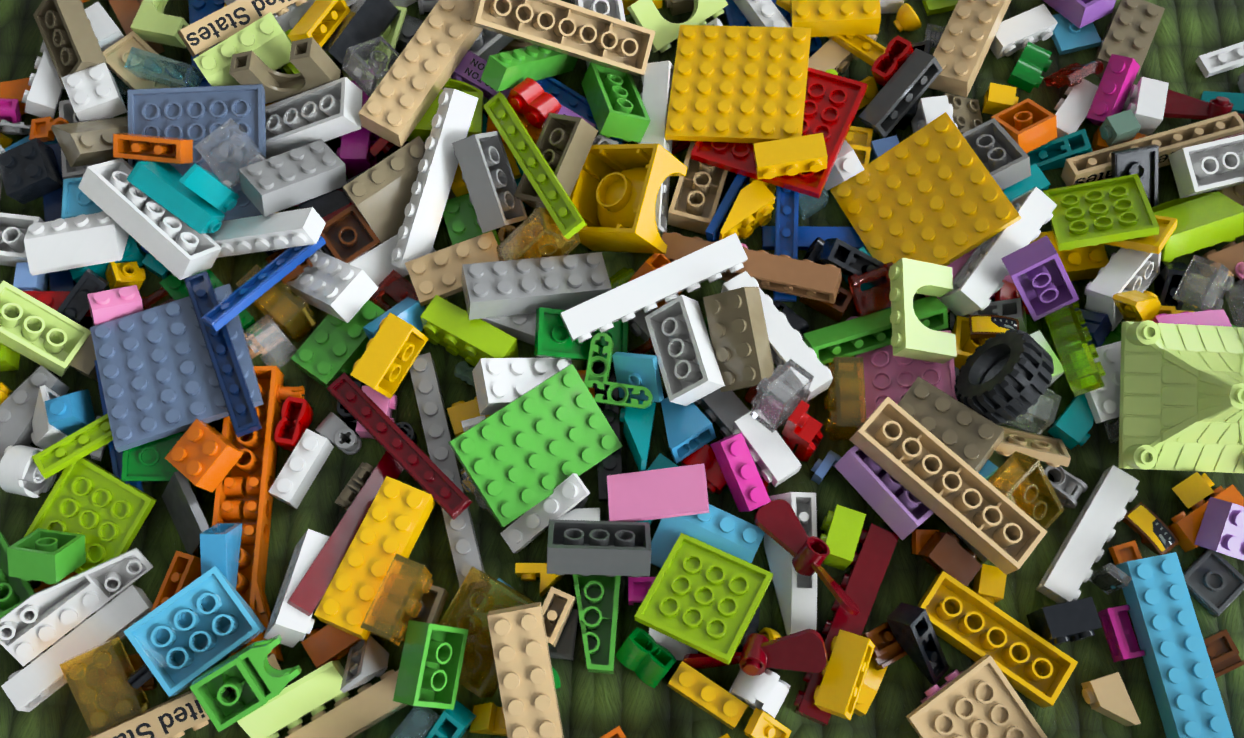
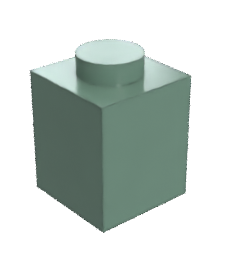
[1099,109,1141,147]

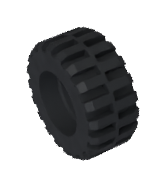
[954,330,1054,425]

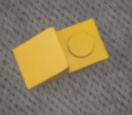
[515,563,565,597]
[469,702,507,736]
[744,708,792,738]

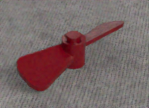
[1163,89,1244,122]
[754,499,860,615]
[683,629,827,676]

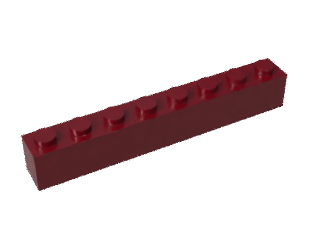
[793,523,899,726]

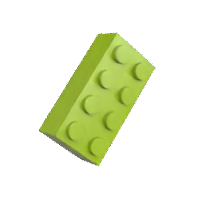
[420,295,519,367]

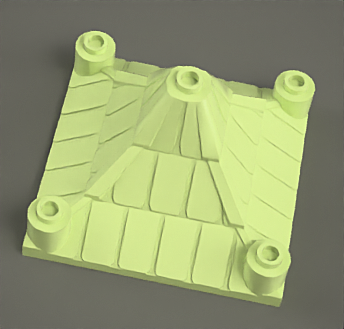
[1118,320,1244,473]

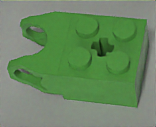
[189,635,302,732]

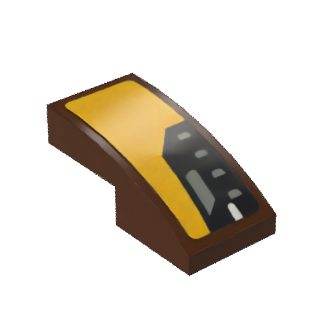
[969,315,1019,340]
[1122,502,1179,555]

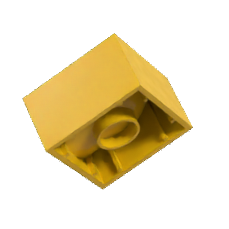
[570,144,687,254]

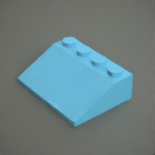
[651,504,765,568]
[123,566,266,697]

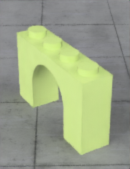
[130,0,189,48]
[627,0,728,53]
[888,258,957,364]

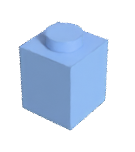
[13,262,49,291]

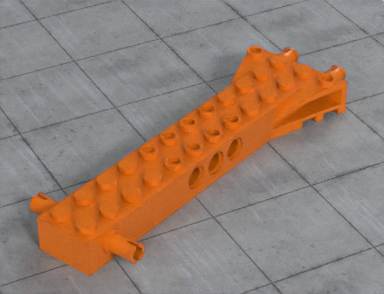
[212,366,305,661]

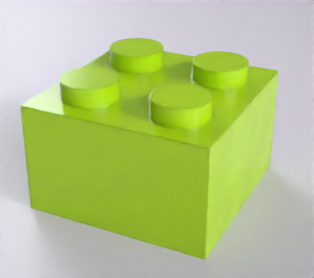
[820,504,866,571]

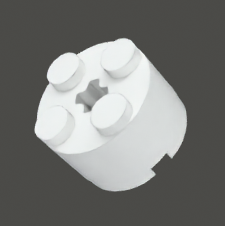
[0,445,57,498]
[729,669,791,718]

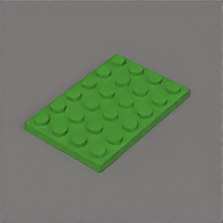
[448,364,622,527]

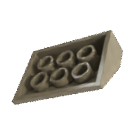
[342,136,456,244]

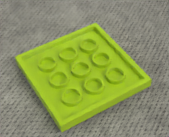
[1043,174,1159,251]
[23,457,157,574]
[634,533,773,665]

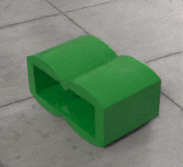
[1007,41,1053,93]
[615,627,677,688]

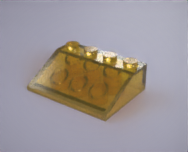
[439,566,536,698]

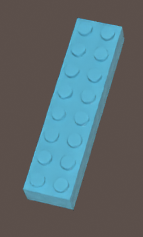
[1115,552,1234,738]

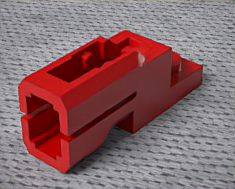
[782,400,823,462]

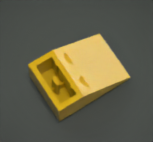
[719,179,776,240]

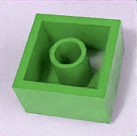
[7,528,86,584]

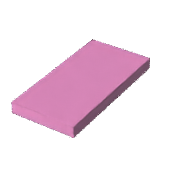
[607,463,710,522]

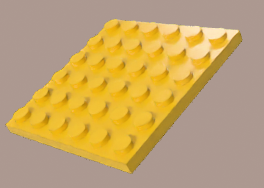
[665,25,811,143]
[830,112,1021,284]

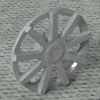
[0,120,31,135]

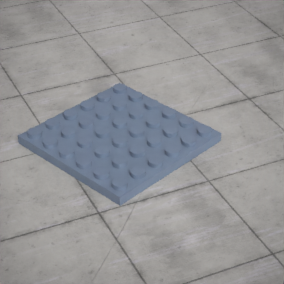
[127,84,266,221]
[90,284,264,453]

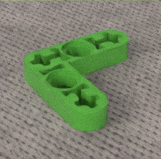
[584,333,653,409]

